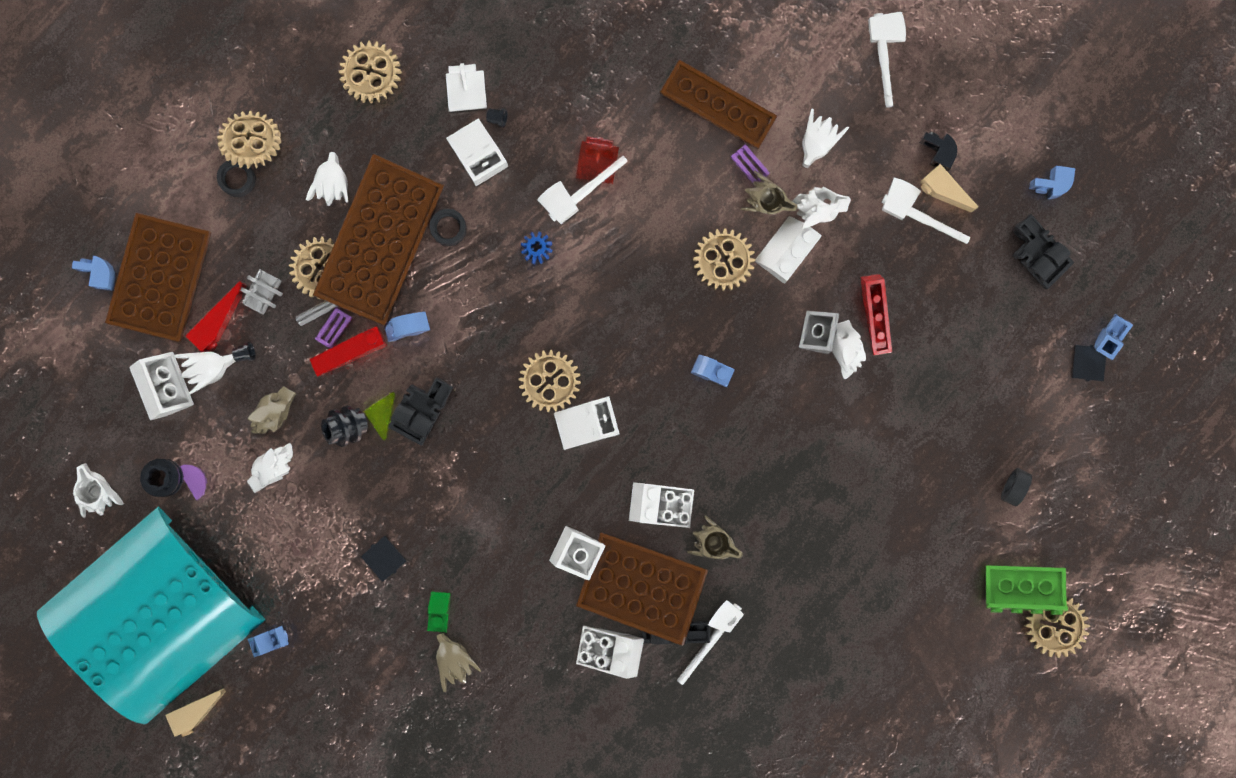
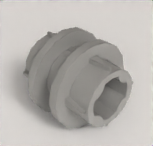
[240,269,283,315]

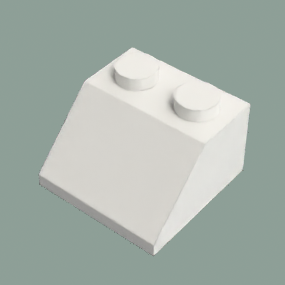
[549,526,605,580]

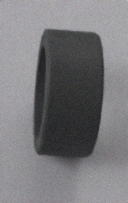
[217,160,256,197]
[429,208,467,246]
[1001,468,1032,507]

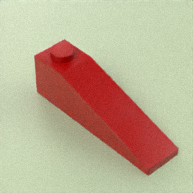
[860,274,892,355]
[185,281,247,352]
[309,326,387,377]

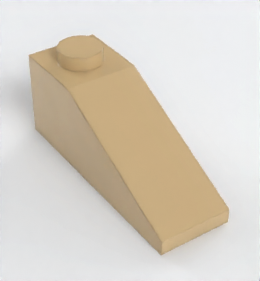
[919,164,978,212]
[165,688,226,737]

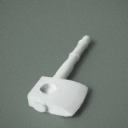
[868,12,906,107]
[537,156,628,224]
[881,178,970,244]
[677,600,744,685]

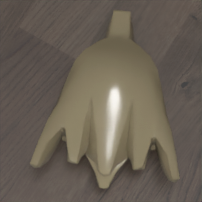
[741,170,797,214]
[247,386,296,434]
[687,515,743,559]
[436,633,481,692]

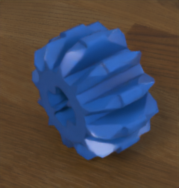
[521,232,553,264]

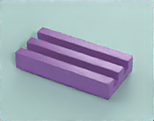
[730,144,770,186]
[315,307,353,349]

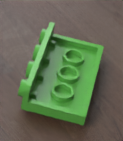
[986,565,1068,615]

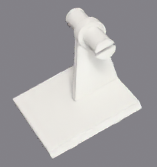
[446,63,487,112]

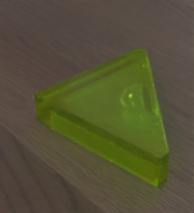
[364,391,396,441]

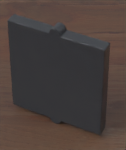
[1072,345,1106,382]
[361,536,407,582]

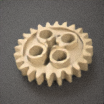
[339,41,402,103]
[217,111,281,169]
[693,229,755,291]
[289,237,334,299]
[519,350,581,412]
[1024,598,1090,658]

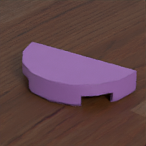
[180,465,207,500]

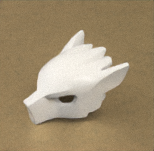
[802,109,849,168]
[306,152,348,206]
[792,187,851,228]
[832,320,866,379]
[174,352,236,394]
[247,443,293,493]
[73,463,124,518]

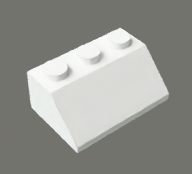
[755,216,822,284]
[129,352,194,420]

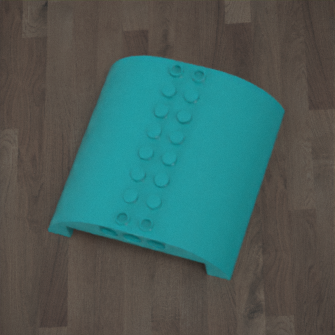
[37,506,266,724]

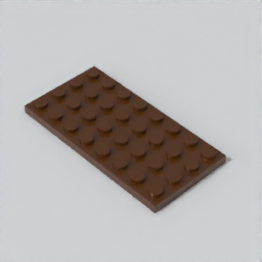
[313,154,444,326]

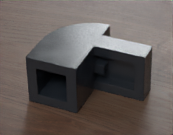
[919,132,957,172]

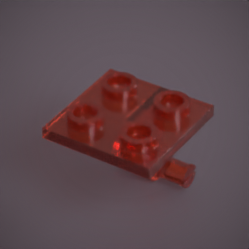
[576,136,619,185]

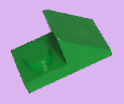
[427,592,451,633]

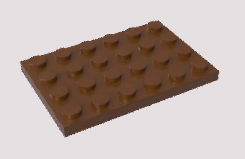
[105,213,211,343]
[576,533,708,645]

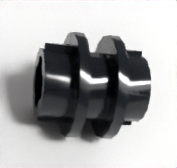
[321,405,368,447]
[140,458,184,497]

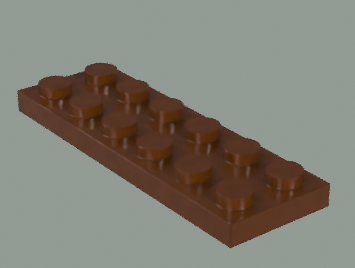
[660,60,777,149]

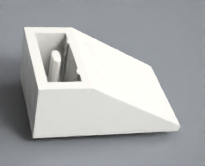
[446,118,508,186]
[554,397,619,450]
[629,482,694,528]
[576,626,644,679]

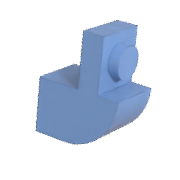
[1029,166,1075,199]
[72,256,116,291]
[384,312,430,342]
[1094,314,1133,360]
[691,355,735,387]
[248,626,289,657]

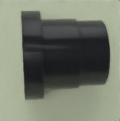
[486,108,508,128]
[232,342,256,362]

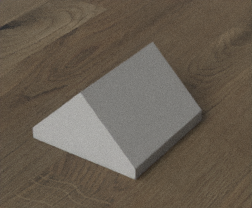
[799,311,839,354]

